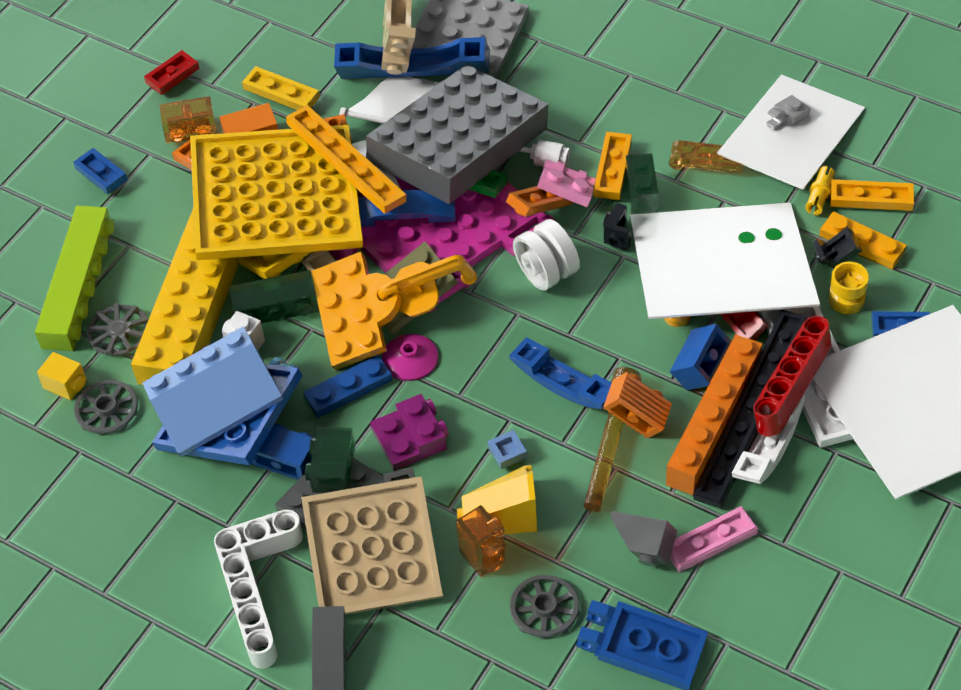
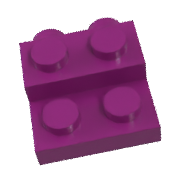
[370,393,449,471]

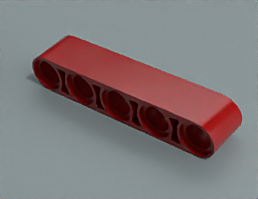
[753,316,832,437]

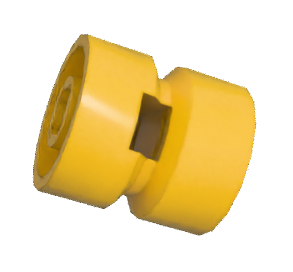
[828,262,869,315]

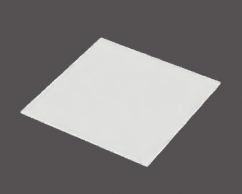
[630,202,820,319]
[812,305,961,500]

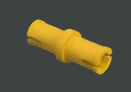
[805,166,835,215]

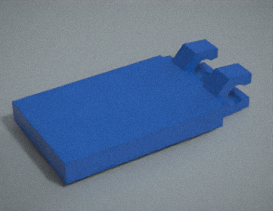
[576,600,708,690]

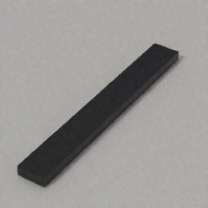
[693,309,808,509]

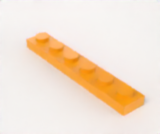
[286,105,406,214]

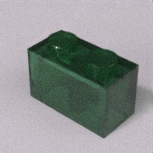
[625,153,658,215]
[305,426,356,493]

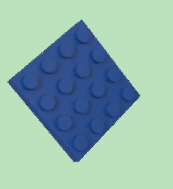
[152,364,303,465]

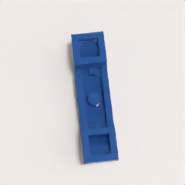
[358,190,456,227]
[509,337,612,409]

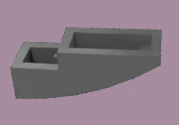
[312,606,347,690]

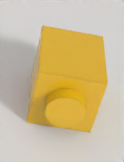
[37,352,87,401]

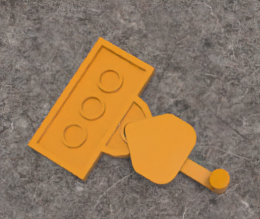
[311,252,477,370]

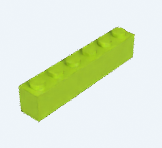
[34,205,114,351]

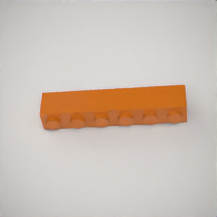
[666,334,763,495]

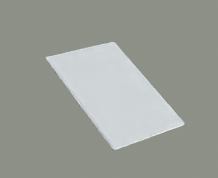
[717,74,865,189]

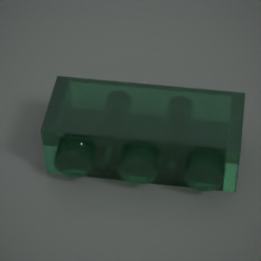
[229,270,319,324]

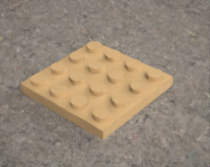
[301,476,443,615]

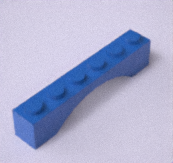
[334,37,490,79]

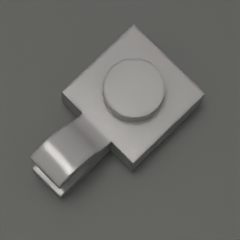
[766,95,811,130]

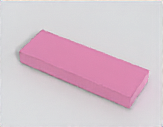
[670,506,758,573]

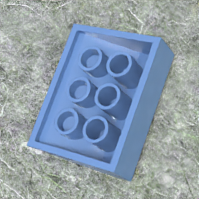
[143,326,284,457]

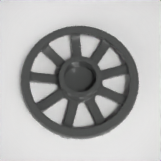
[87,303,148,356]
[74,380,138,436]
[510,575,579,639]

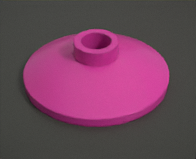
[382,334,438,381]

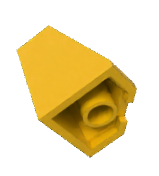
[457,465,537,538]

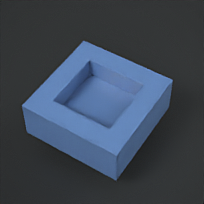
[487,430,527,469]

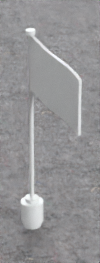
[339,77,570,167]

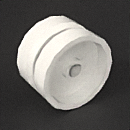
[513,219,580,290]

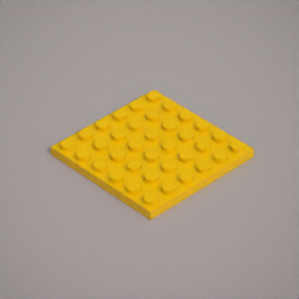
[190,125,363,260]

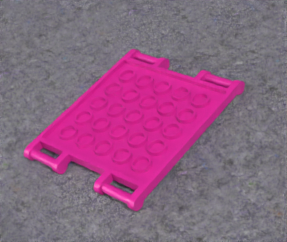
[356,170,555,313]

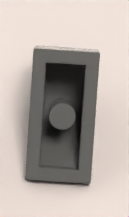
[610,511,677,567]

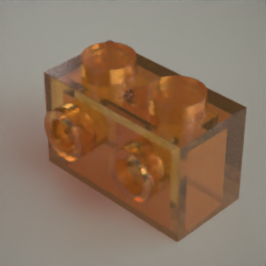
[159,96,217,144]
[456,505,506,577]

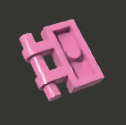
[537,159,596,207]

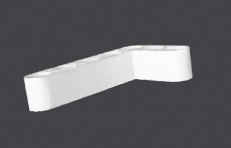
[214,509,303,669]

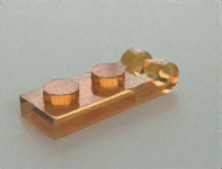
[668,140,744,173]

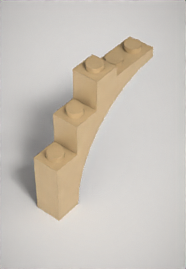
[381,0,416,75]

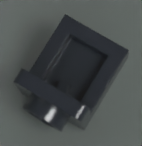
[603,203,631,251]
[812,227,862,268]

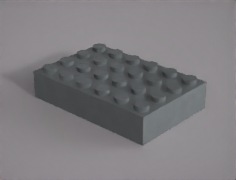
[366,65,548,204]

